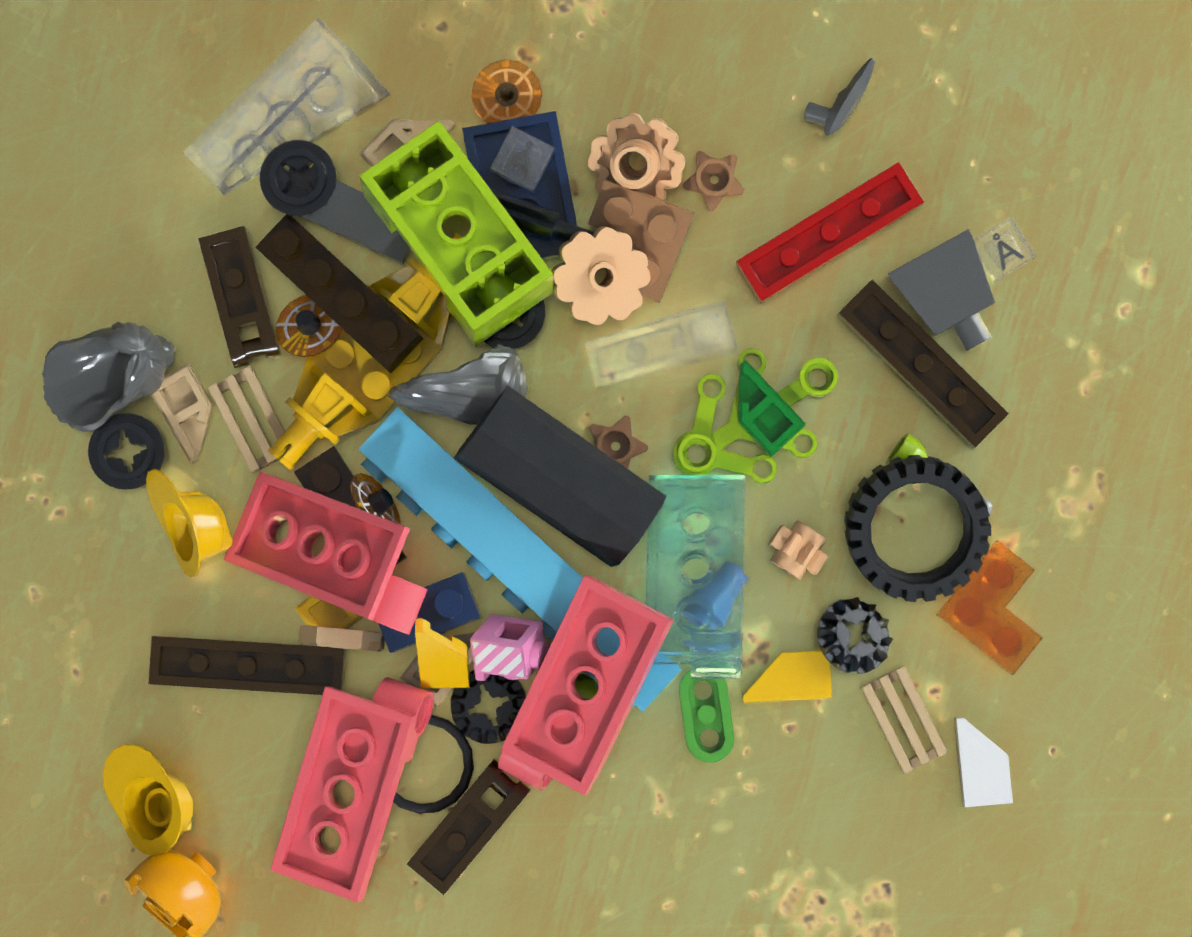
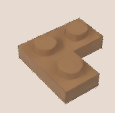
[588,178,695,303]

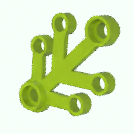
[673,348,838,484]

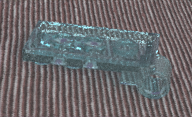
[645,475,746,679]

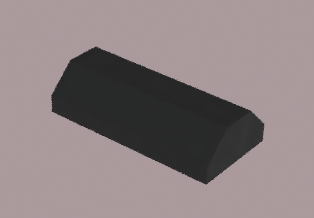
[454,385,667,567]

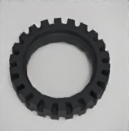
[844,455,991,602]

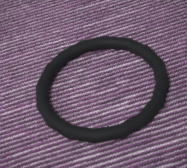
[393,715,474,814]

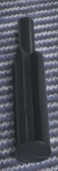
[490,189,594,239]

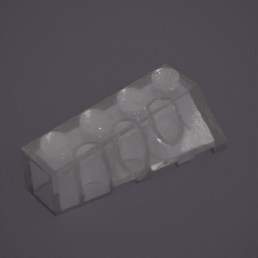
[183,17,391,195]

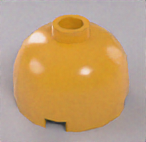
[123,851,221,937]

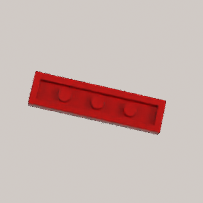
[736,162,924,304]

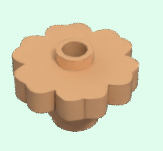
[587,113,686,200]
[551,226,651,325]

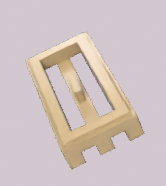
[207,366,292,473]
[860,666,948,774]

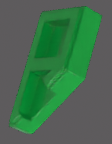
[738,360,806,458]

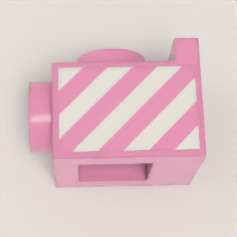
[470,614,550,681]

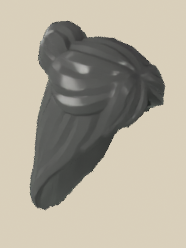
[42,322,175,432]
[388,344,528,425]

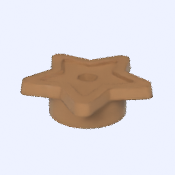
[683,151,744,211]
[590,416,648,469]

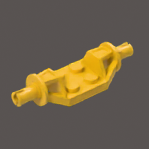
[267,232,463,470]

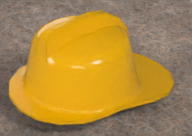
[146,469,233,578]
[102,744,193,856]

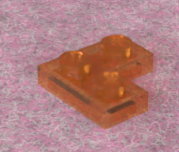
[936,540,1043,675]

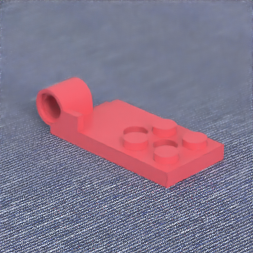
[224,471,428,635]
[498,575,674,795]
[270,677,434,903]

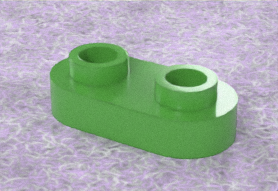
[679,666,734,763]

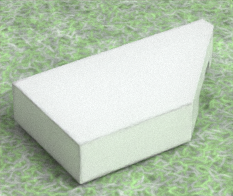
[954,717,1013,807]

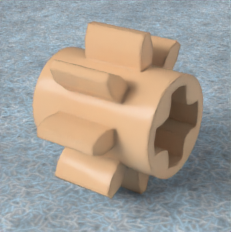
[768,520,829,580]

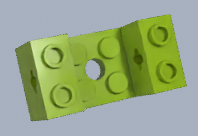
[359,121,554,347]

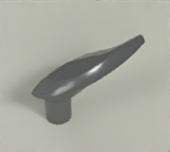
[804,58,875,136]

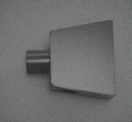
[888,229,995,351]

